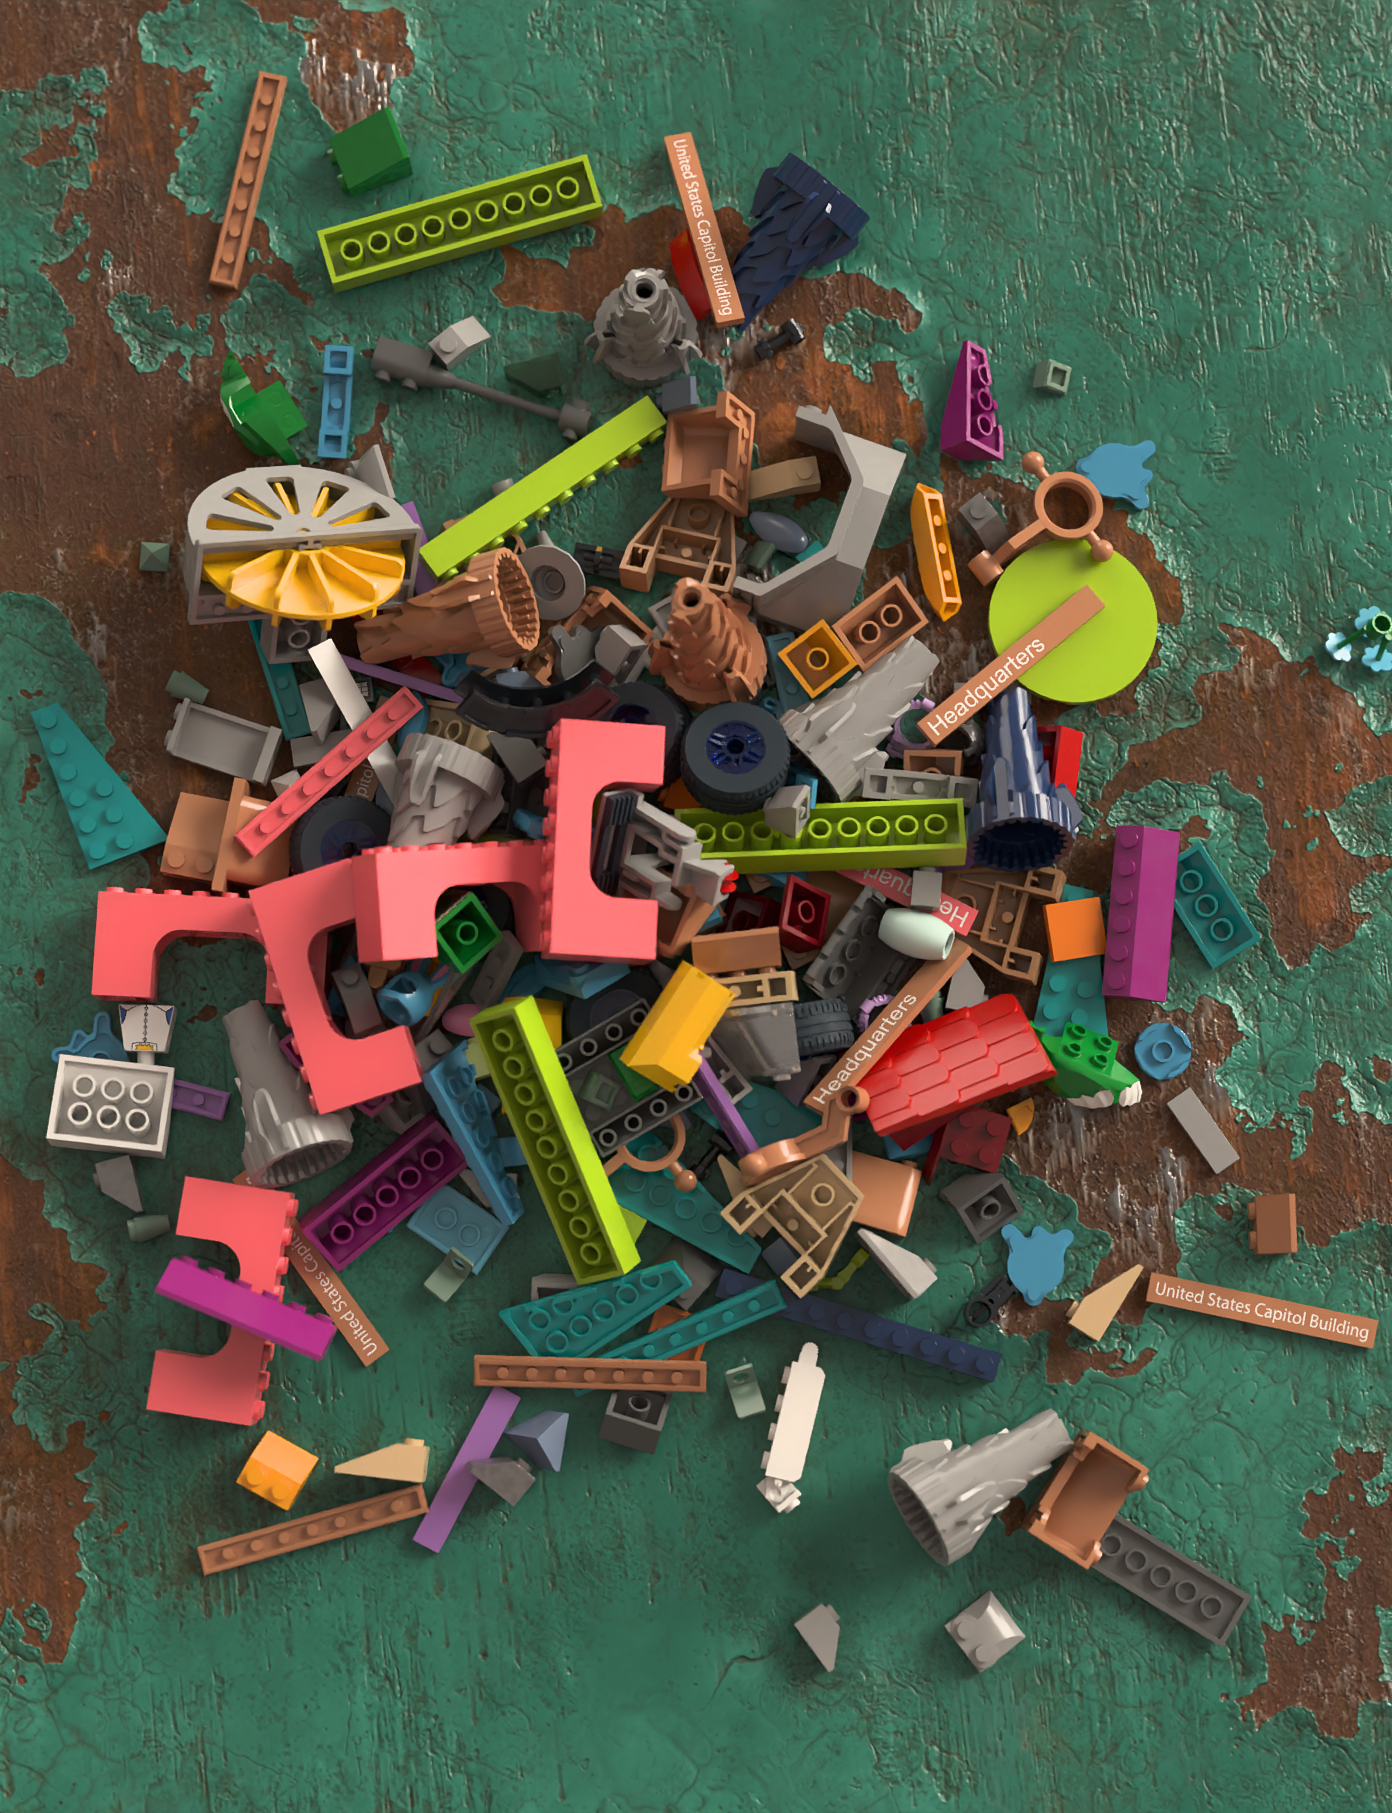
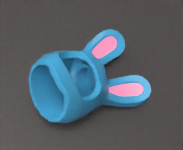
[377,957,457,1027]

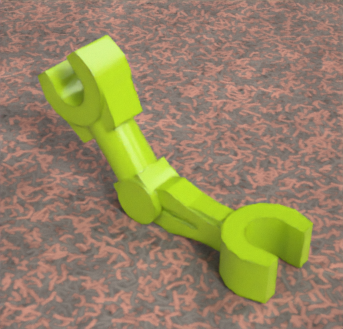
[810,1248,870,1292]

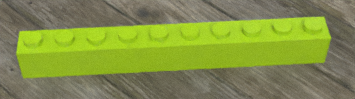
[418,395,667,584]

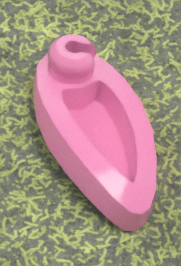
[442,1004,481,1037]

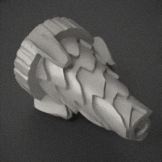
[584,268,702,387]
[778,635,940,803]
[387,733,505,848]
[222,1000,354,1188]
[887,1409,1075,1566]

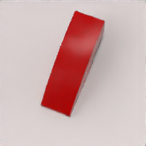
[669,228,712,321]

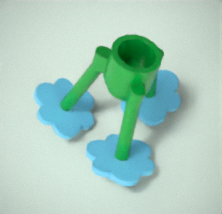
[1324,606,1392,673]

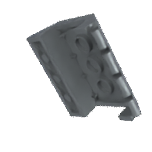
[800,884,917,1027]

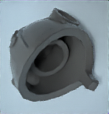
[940,717,985,766]

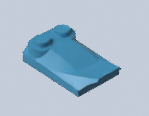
[534,951,630,999]

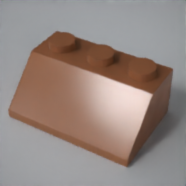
[830,576,929,673]
[690,927,782,979]

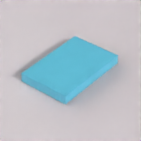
[406,1184,510,1275]

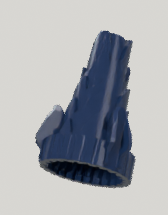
[731,152,871,333]
[965,687,1083,872]

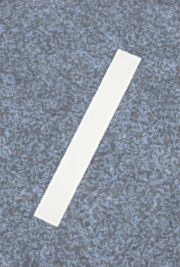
[308,638,399,806]

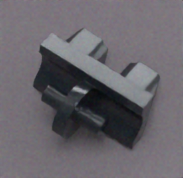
[573,542,625,581]

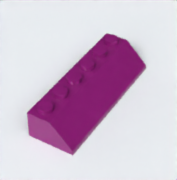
[1102,825,1180,1003]
[298,1111,468,1272]
[155,1255,338,1361]

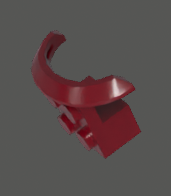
[922,1106,1013,1186]

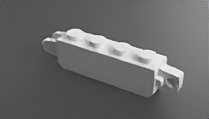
[761,1342,825,1502]

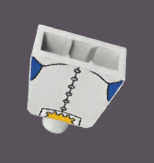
[119,1004,177,1065]

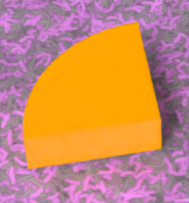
[1005,1097,1034,1136]

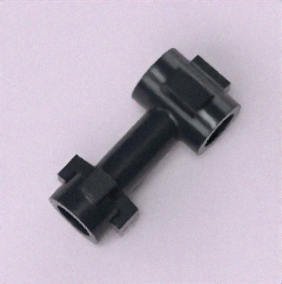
[753,318,806,361]
[689,1128,734,1181]

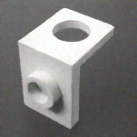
[757,1477,801,1513]

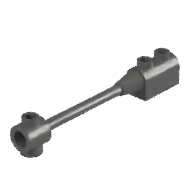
[370,336,593,442]

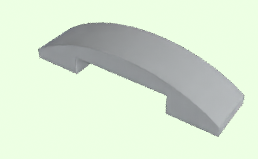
[861,768,978,808]

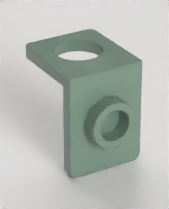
[423,1247,475,1303]
[724,1364,766,1420]

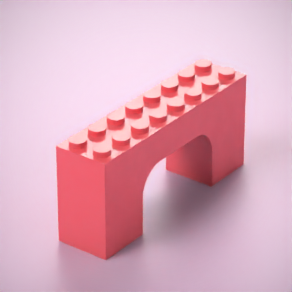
[537,719,665,965]
[351,839,547,963]
[246,858,424,1115]
[91,887,333,1009]
[146,1176,299,1426]

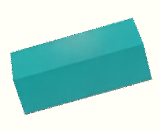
[1174,842,1262,969]

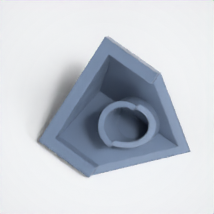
[503,1410,569,1472]

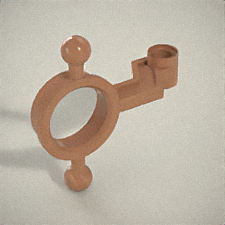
[967,452,1113,588]
[738,1085,870,1188]
[602,1114,697,1193]

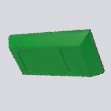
[607,1039,660,1103]

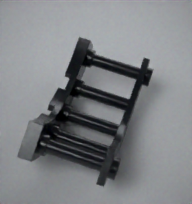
[454,658,619,739]

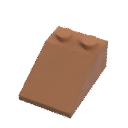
[160,792,229,885]

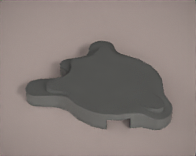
[548,625,606,680]

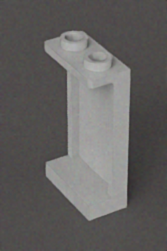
[164,698,284,787]

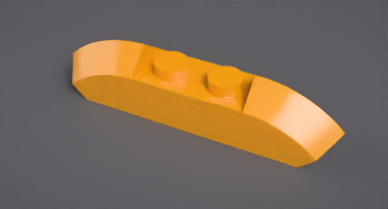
[910,483,962,622]

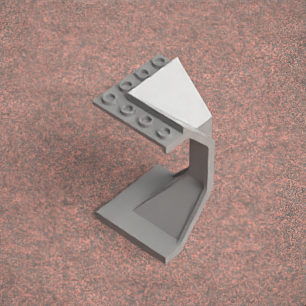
[732,405,907,635]

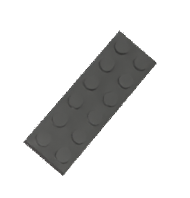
[1090,1514,1252,1647]

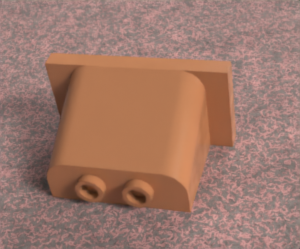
[661,390,755,518]
[211,777,301,897]

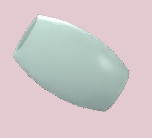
[878,908,955,960]

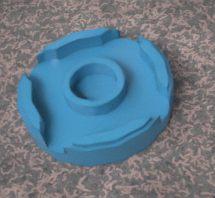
[1134,1023,1191,1080]

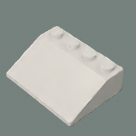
[46,1054,175,1159]

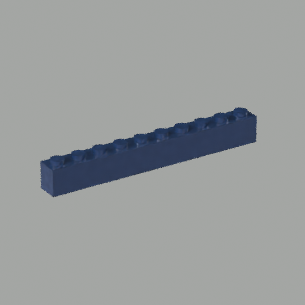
[715,1268,1002,1382]

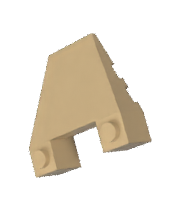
[720,1153,865,1298]

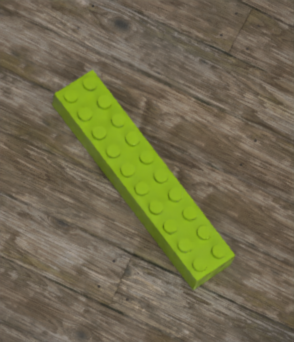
[317,154,603,293]
[674,798,967,874]
[468,995,641,1285]

